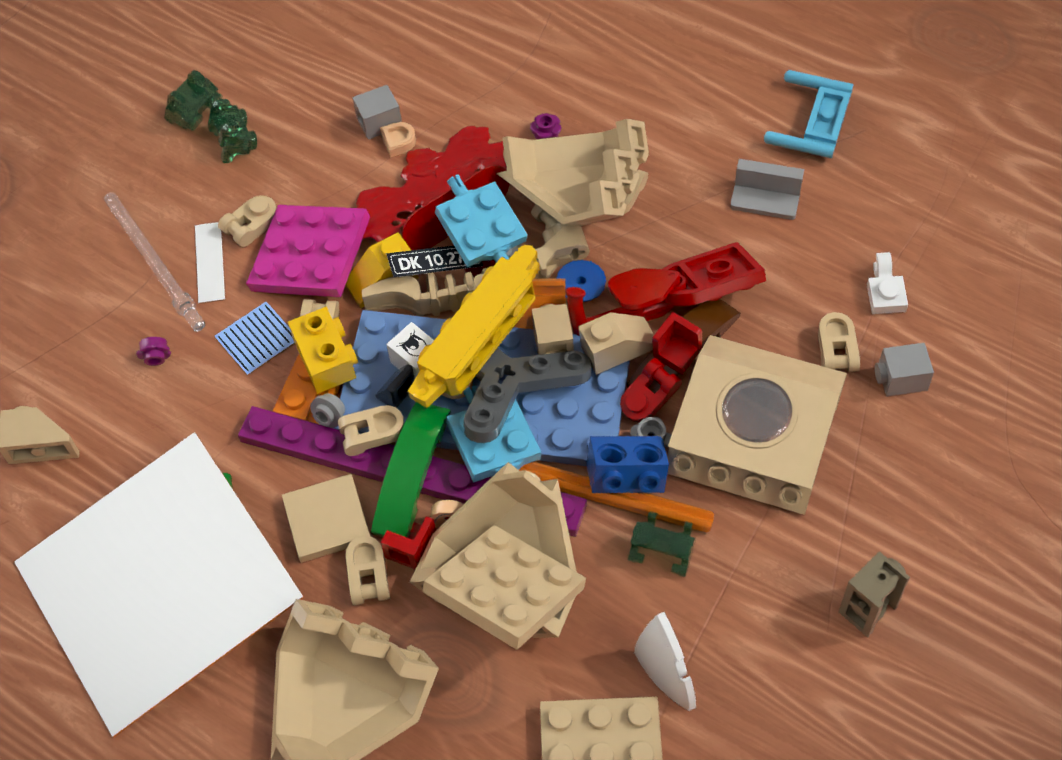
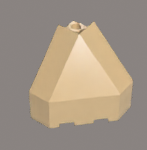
[497,119,649,226]
[410,462,576,638]
[271,599,439,760]

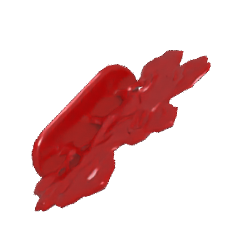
[356,126,510,250]

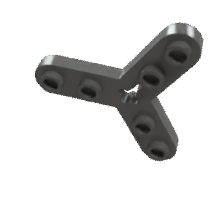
[464,348,592,443]

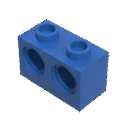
[586,436,669,493]

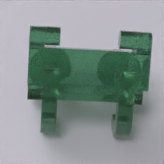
[164,70,223,131]
[207,99,257,163]
[628,511,696,577]

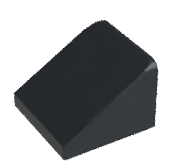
[375,364,415,408]

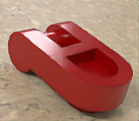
[620,358,682,423]

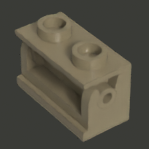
[839,551,910,637]

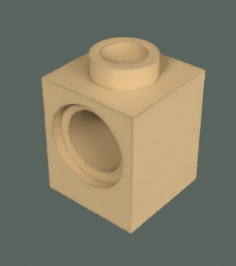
[532,304,574,355]

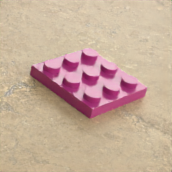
[246,205,370,297]

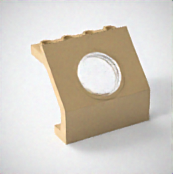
[667,335,847,515]

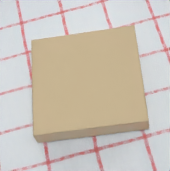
[282,474,370,563]

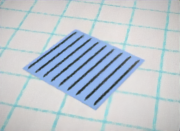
[214,302,294,375]

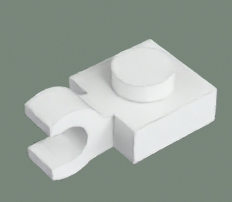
[867,252,908,314]

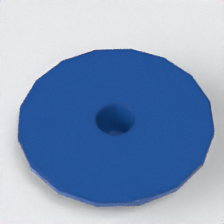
[556,260,606,302]

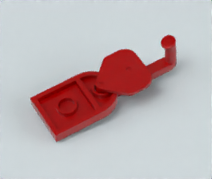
[565,242,766,336]

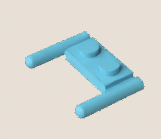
[764,70,854,159]

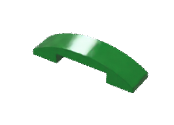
[371,402,451,538]

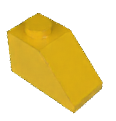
[345,232,419,308]

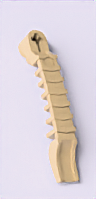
[362,222,590,316]

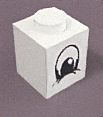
[386,322,434,378]

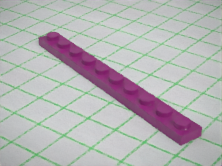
[238,406,587,537]

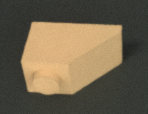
[578,312,654,375]
[0,406,79,464]

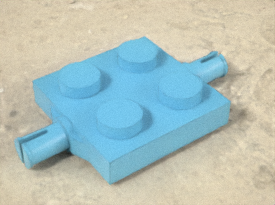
[435,175,528,267]
[447,386,541,482]

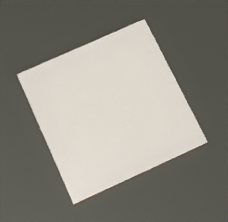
[14,432,304,737]

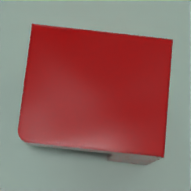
[652,312,703,375]
[380,516,436,570]

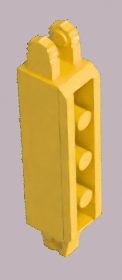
[408,244,540,408]

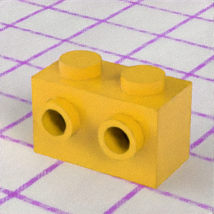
[288,306,358,394]

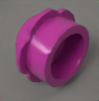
[530,113,562,139]
[136,337,171,366]

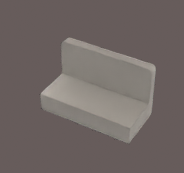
[730,159,804,220]

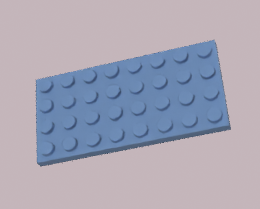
[333,310,630,466]

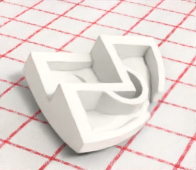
[634,612,696,711]

